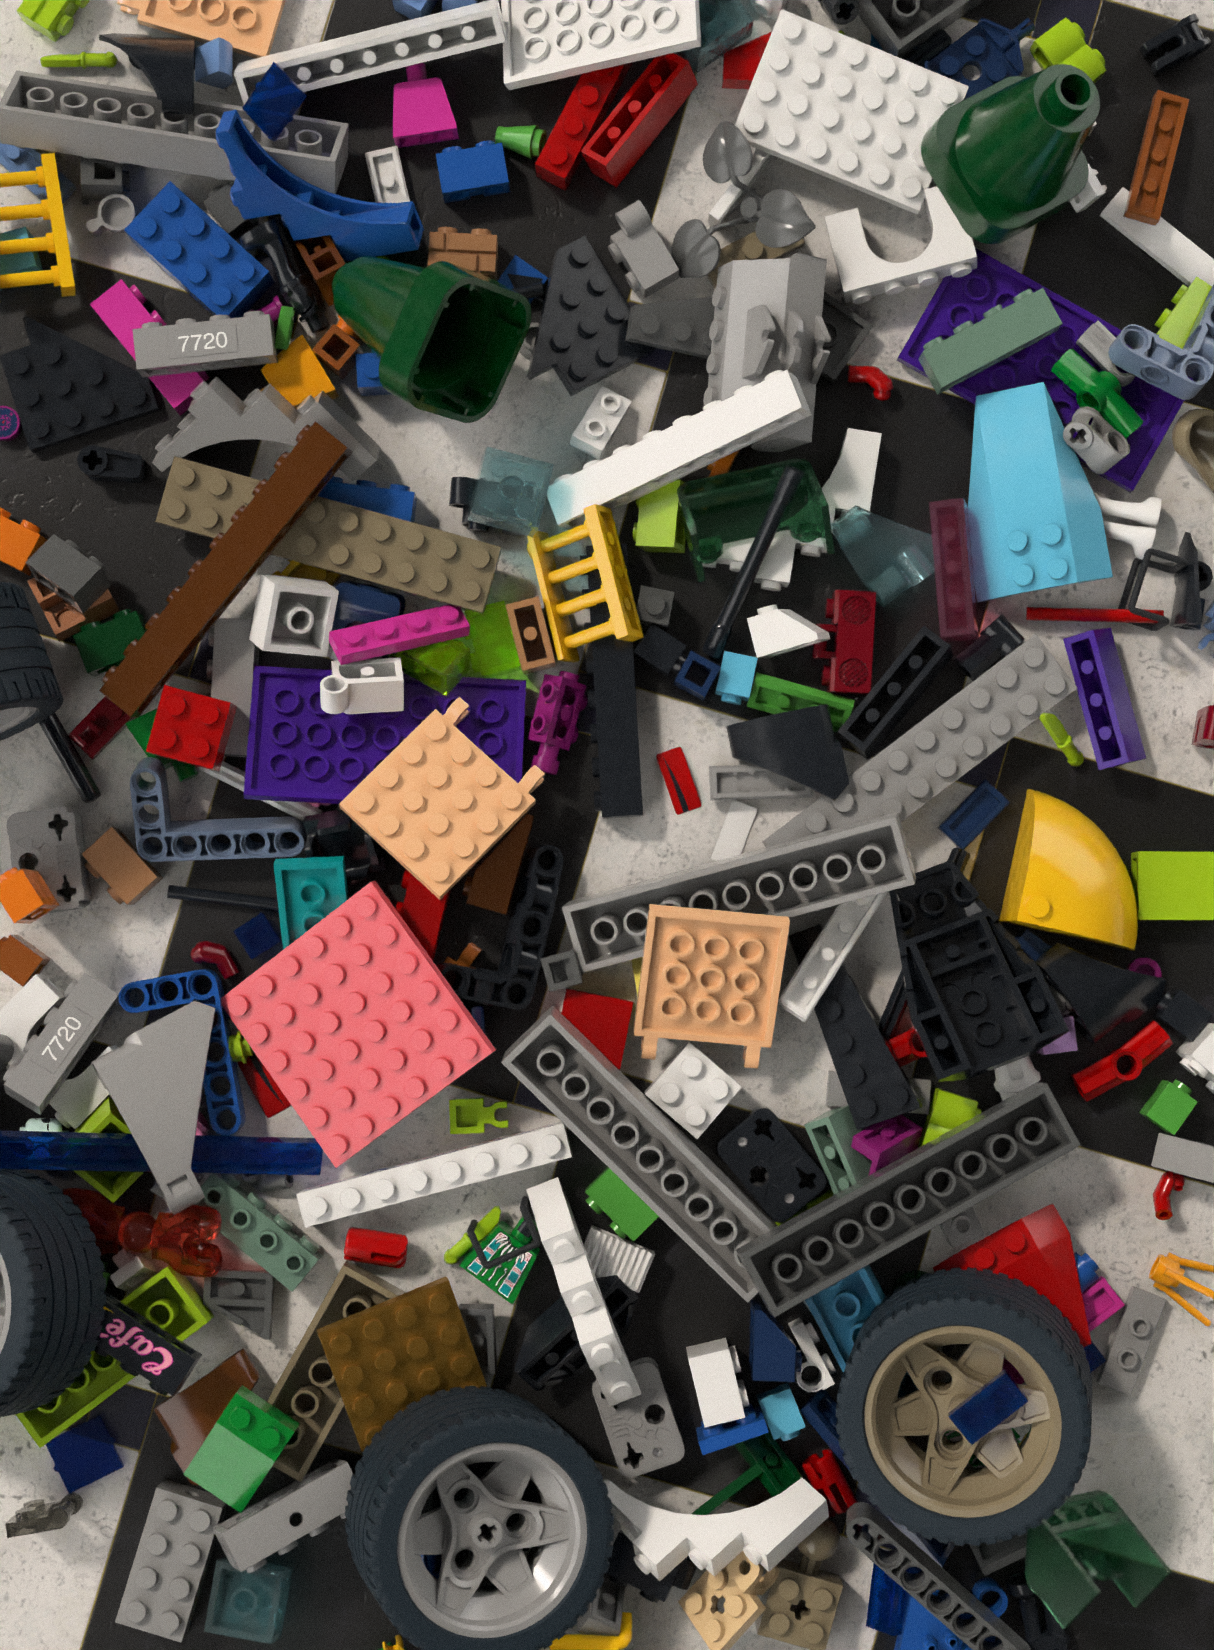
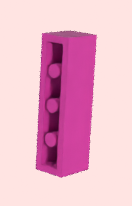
[90,279,210,415]

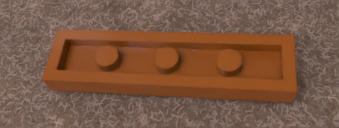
[1123,90,1189,226]

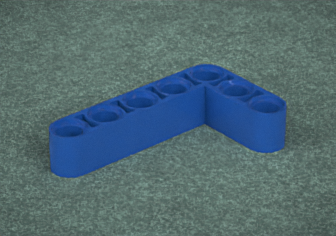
[119,969,246,1136]

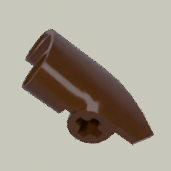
[153,1348,261,1486]

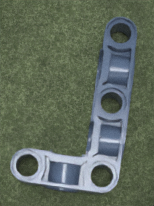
[1108,285,1214,400]

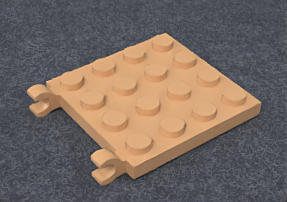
[117,0,286,58]
[339,697,545,900]
[633,904,790,1069]

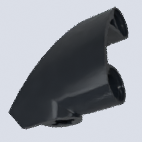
[726,704,849,801]

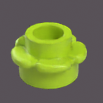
[229,1031,253,1064]

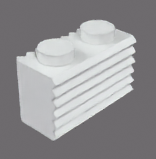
[583,1225,655,1293]

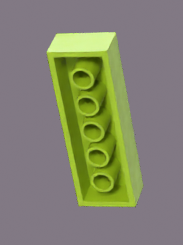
[15,1262,214,1448]

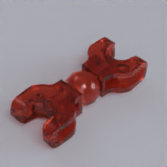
[62,1188,223,1278]

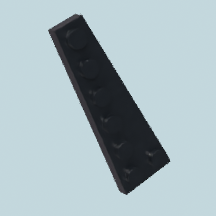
[789,924,923,1130]

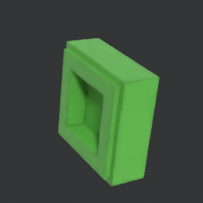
[275,305,295,350]

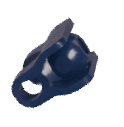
[329,581,406,658]

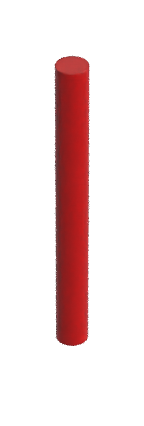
[1026,607,1164,623]

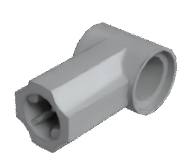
[1076,320,1135,387]

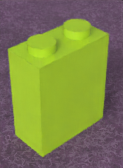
[1131,851,1214,920]

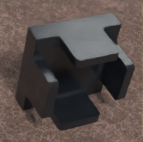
[303,809,388,888]

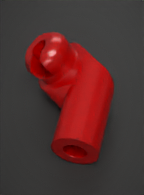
[848,365,894,401]
[1153,1171,1185,1220]

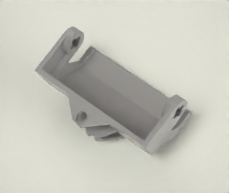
[703,253,831,452]

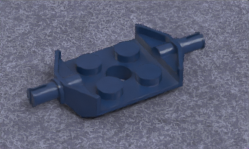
[923,17,1035,100]

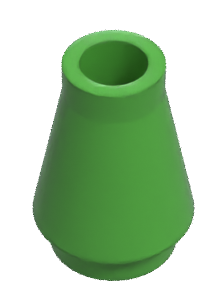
[495,125,547,159]

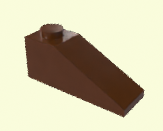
[280,217,345,307]
[462,814,535,915]

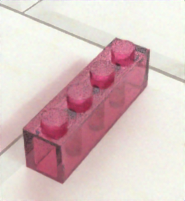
[929,498,979,642]

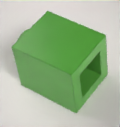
[1139,1079,1198,1135]

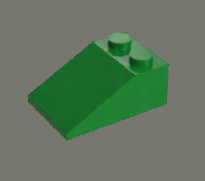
[183,1385,300,1513]

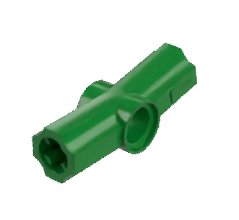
[1051,348,1144,439]

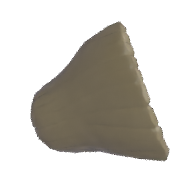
[1172,409,1214,493]

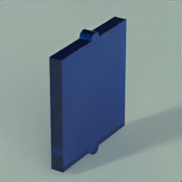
[243,62,307,142]
[46,1415,124,1494]

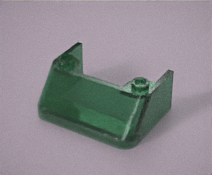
[677,459,834,582]
[1025,1490,1172,1629]

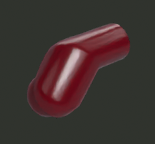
[190,941,240,980]

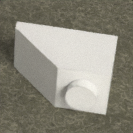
[747,605,830,658]

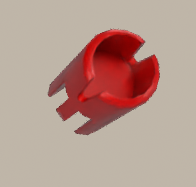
[344,1227,408,1269]
[802,1449,858,1519]

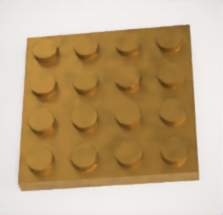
[316,1276,487,1452]

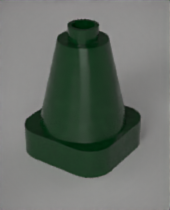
[921,64,1100,244]
[332,256,531,423]

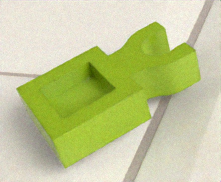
[449,1098,509,1134]

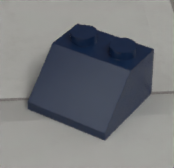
[749,1300,802,1382]

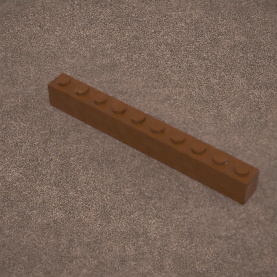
[99,421,352,717]

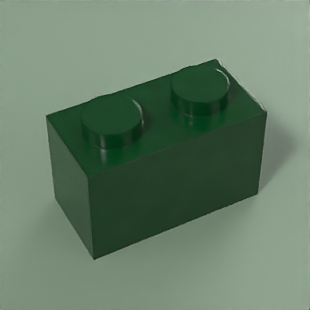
[73,609,147,677]

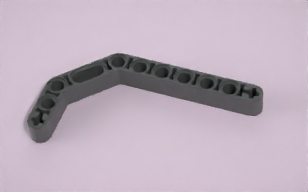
[846,1502,1031,1650]

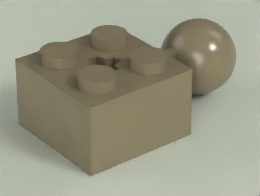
[755,1518,843,1650]

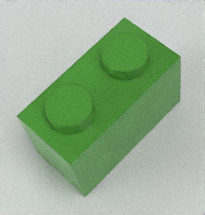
[585,1167,659,1242]

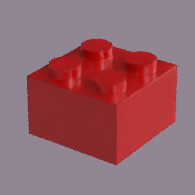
[146,685,237,772]

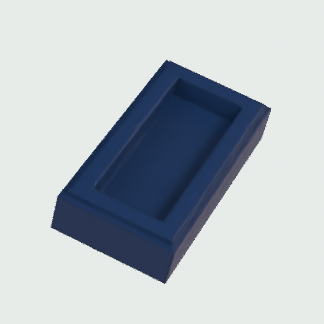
[937,779,1010,850]

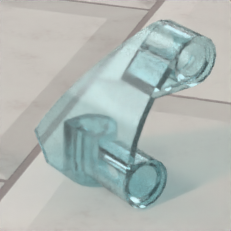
[830,505,949,607]

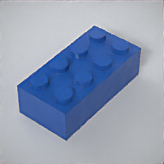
[124,181,274,318]

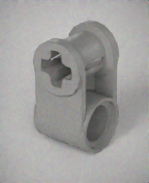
[1063,406,1130,474]

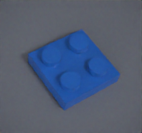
[696,1404,769,1455]

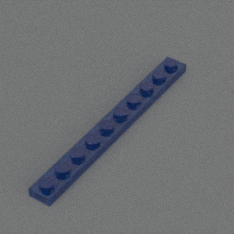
[0,1130,323,1175]

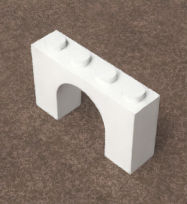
[825,186,977,304]
[0,974,118,1129]

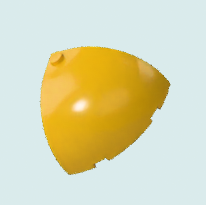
[999,789,1138,951]

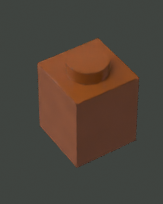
[312,324,363,380]
[0,935,51,987]

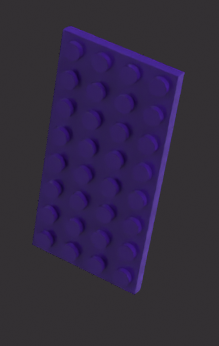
[897,248,1193,493]
[243,666,526,804]

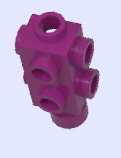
[527,671,587,775]

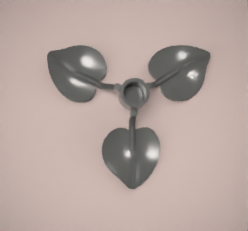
[672,121,816,278]

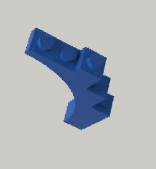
[216,110,424,262]

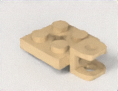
[678,1551,779,1650]

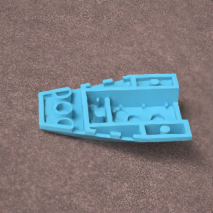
[966,382,1113,603]

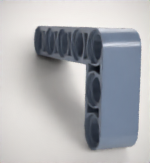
[130,757,307,862]

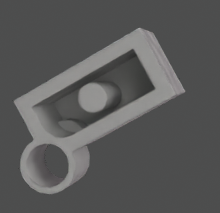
[608,200,679,298]

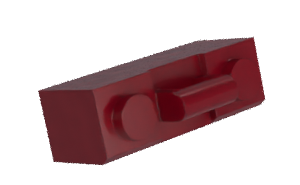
[812,590,876,697]

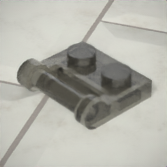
[5,1492,83,1538]

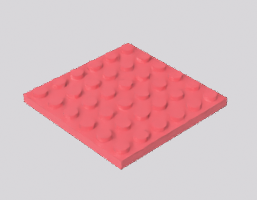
[221,881,496,1168]

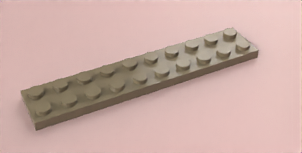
[155,456,502,614]

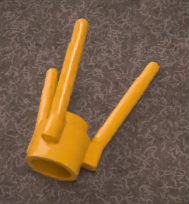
[1149,1252,1214,1326]

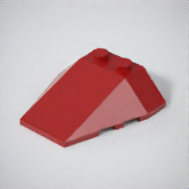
[933,1203,1092,1348]

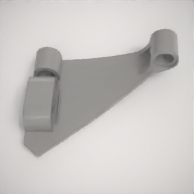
[91,1001,215,1215]

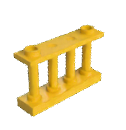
[0,153,76,297]
[526,504,644,663]

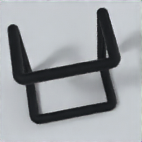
[1118,548,1188,631]
[467,1196,541,1269]

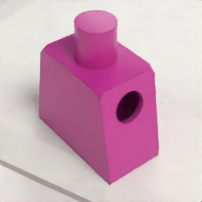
[393,63,459,148]

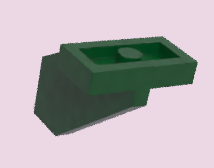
[692,1432,804,1515]

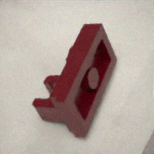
[68,696,135,760]

